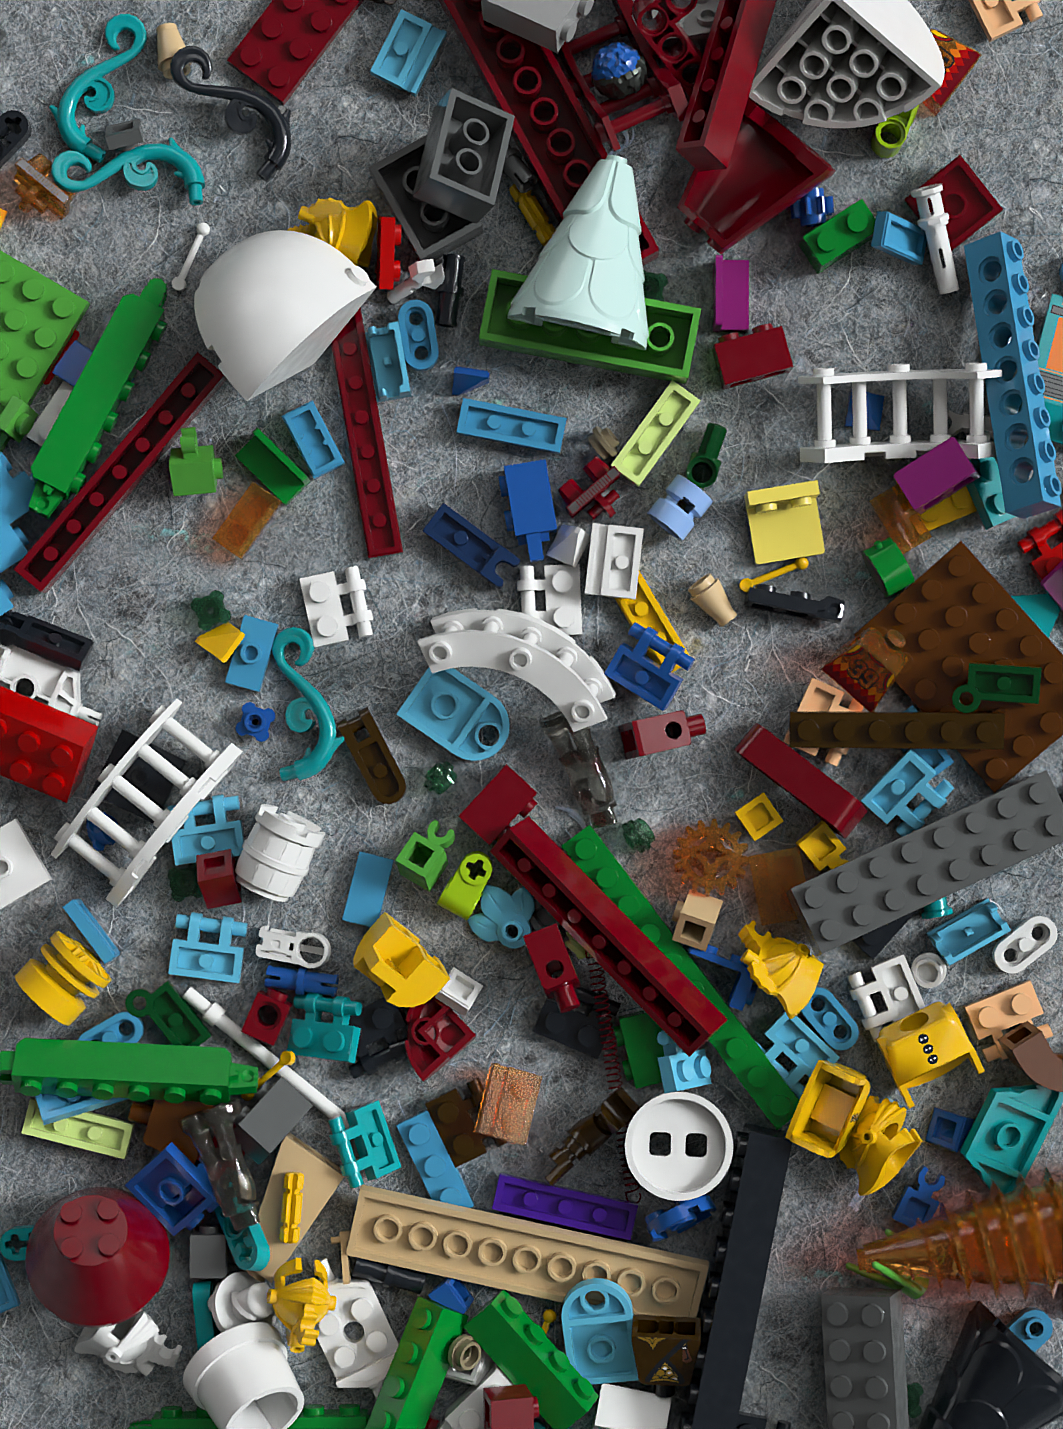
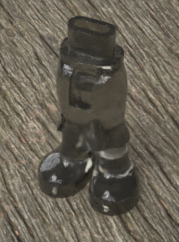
[539,711,618,829]
[178,1099,260,1231]

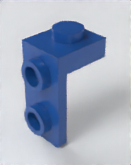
[686,944,758,1011]

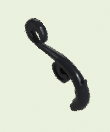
[170,46,292,182]

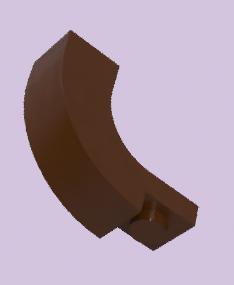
[998,1021,1063,1092]

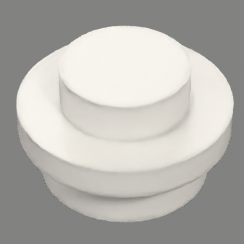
[911,953,947,988]

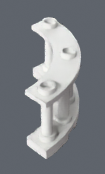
[798,363,1002,463]
[417,608,616,732]
[51,699,243,908]

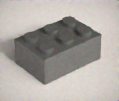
[413,88,515,224]
[368,134,483,262]

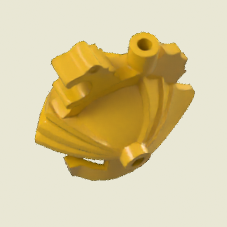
[287,197,378,267]
[738,920,824,1019]
[839,1095,923,1196]
[267,1257,336,1353]

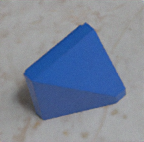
[452,366,490,396]
[844,389,884,431]
[925,1107,974,1152]
[428,1277,474,1314]

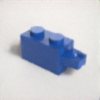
[498,459,557,563]

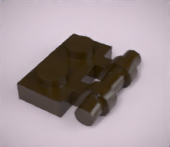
[425,1077,509,1168]

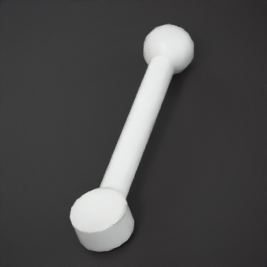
[172,222,210,291]

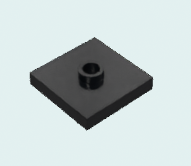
[91,729,187,823]

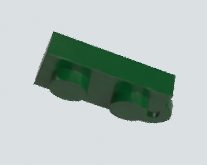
[952,662,1042,713]
[125,980,213,1046]

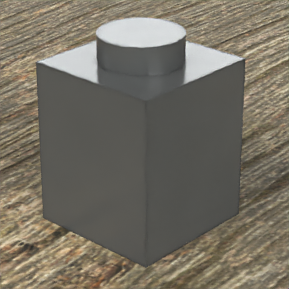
[190,1224,229,1278]

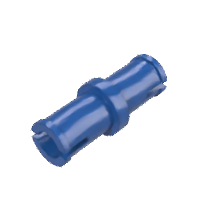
[265,965,339,997]

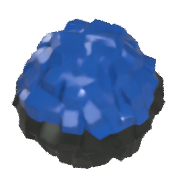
[591,42,647,100]

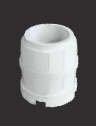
[235,804,325,902]

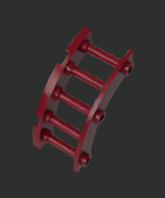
[558,0,688,151]

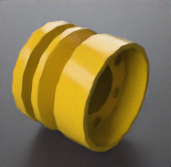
[14,931,112,1026]

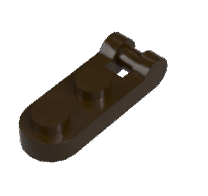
[336,707,407,804]

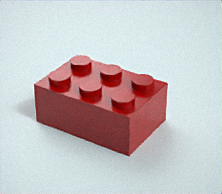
[0,686,99,803]

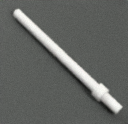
[182,987,349,1128]

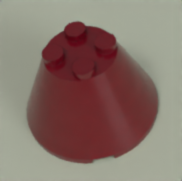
[25,1187,170,1328]

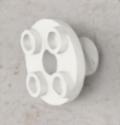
[208,1272,277,1333]

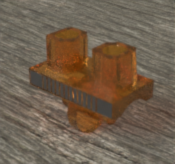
[14,153,77,220]
[868,484,932,554]

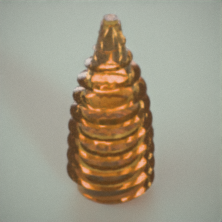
[856,1167,1063,1301]

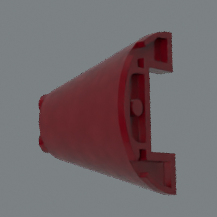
[677,97,836,255]

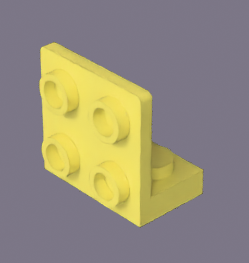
[744,480,825,565]

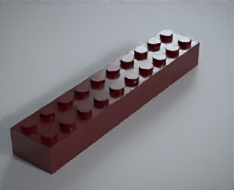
[438,0,659,266]

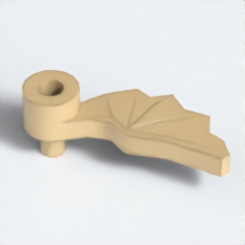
[331,1230,351,1285]

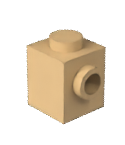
[672,889,723,952]

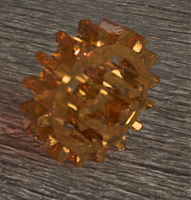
[672,819,750,897]

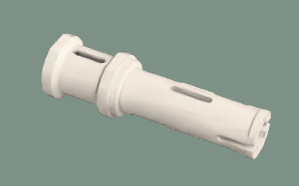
[911,184,959,294]

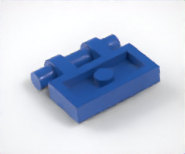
[604,622,695,711]

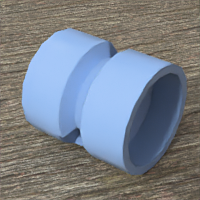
[647,474,713,541]

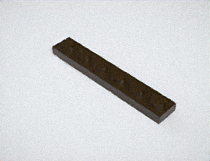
[789,711,1005,749]

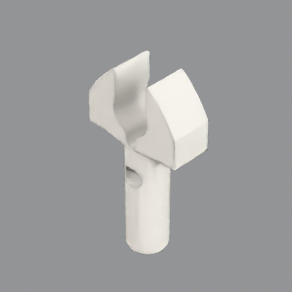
[387,259,445,304]

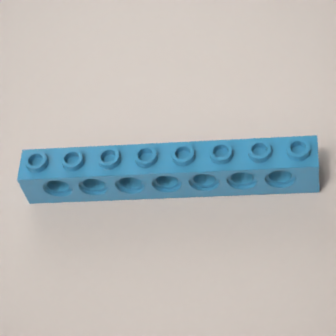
[964,231,1062,519]

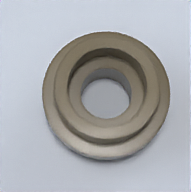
[588,426,620,459]
[448,1334,481,1371]

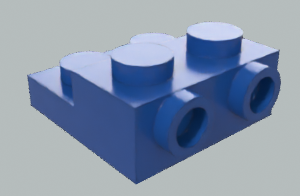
[125,1142,227,1236]

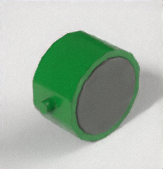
[862,537,914,597]

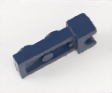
[422,503,521,589]

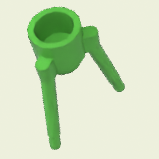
[845,1229,929,1299]

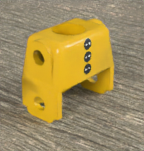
[876,1002,985,1109]
[785,1060,871,1158]

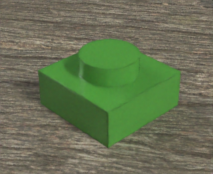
[0,395,38,443]

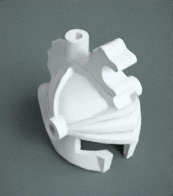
[74,1310,182,1376]

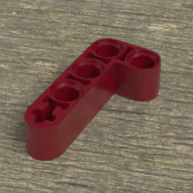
[632,0,703,98]
[734,722,867,839]

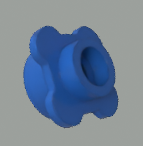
[236,702,276,742]
[86,812,118,851]

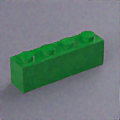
[464,1290,599,1429]
[365,1296,469,1429]

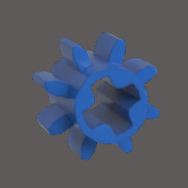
[790,188,834,227]

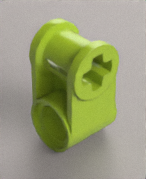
[871,105,919,158]
[436,851,492,921]

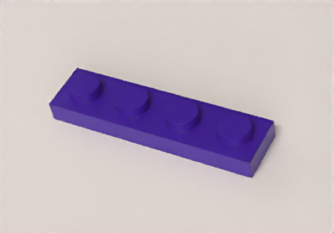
[492,1173,638,1240]

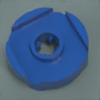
[644,1194,717,1242]

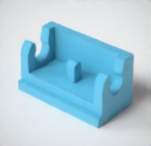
[365,321,411,402]
[926,898,1011,966]

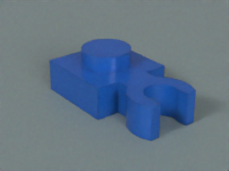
[891,1165,945,1234]

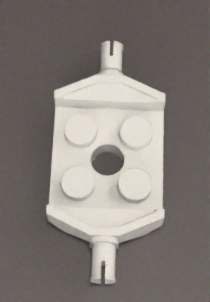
[0,644,102,726]
[313,1258,399,1400]

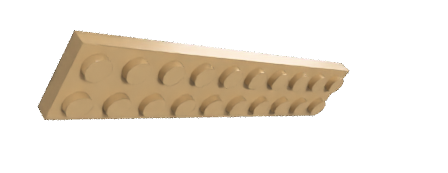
[346,1185,709,1318]

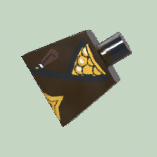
[632,1315,701,1398]

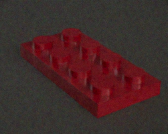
[227,0,364,105]

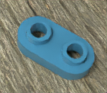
[398,300,439,371]
[801,986,859,1050]
[78,1011,144,1043]
[1007,1307,1053,1352]

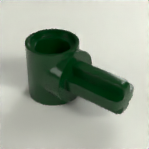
[684,423,727,491]

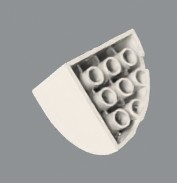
[749,0,945,129]
[194,230,376,401]

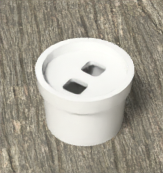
[625,1092,733,1201]
[183,1322,304,1429]

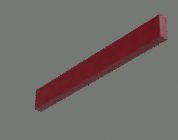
[331,307,403,559]

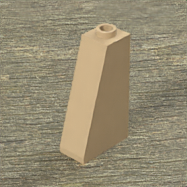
[246,1132,345,1283]

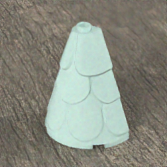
[507,155,649,350]

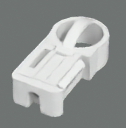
[256,925,331,968]

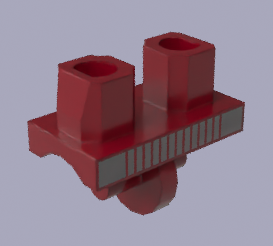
[558,456,621,520]

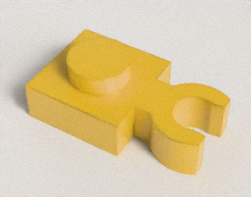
[795,821,849,872]

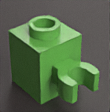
[169,427,223,496]
[395,820,455,892]

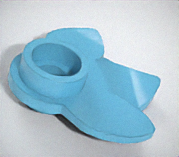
[468,885,535,949]

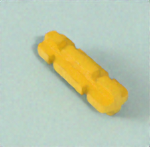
[509,184,556,246]
[279,1172,304,1244]

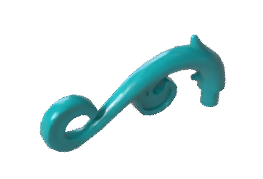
[49,14,147,163]
[51,138,205,206]
[272,627,345,781]

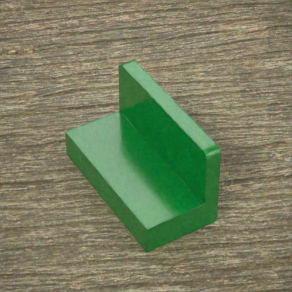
[235,428,310,506]

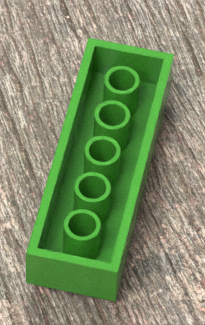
[479,269,701,384]

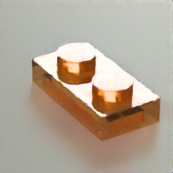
[212,482,283,560]

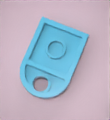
[396,667,510,761]
[561,1278,639,1385]

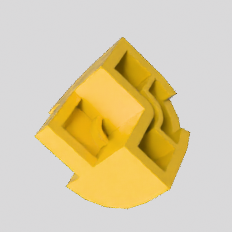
[353,912,450,1007]

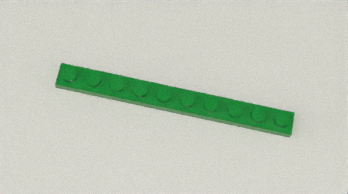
[562,824,800,1130]

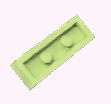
[610,380,701,487]
[21,1097,135,1159]

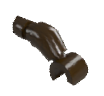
[544,1087,640,1187]

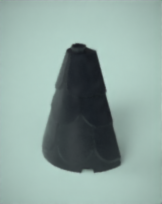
[918,1301,1063,1429]

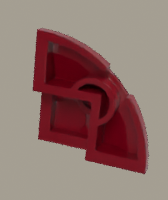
[405,995,476,1082]

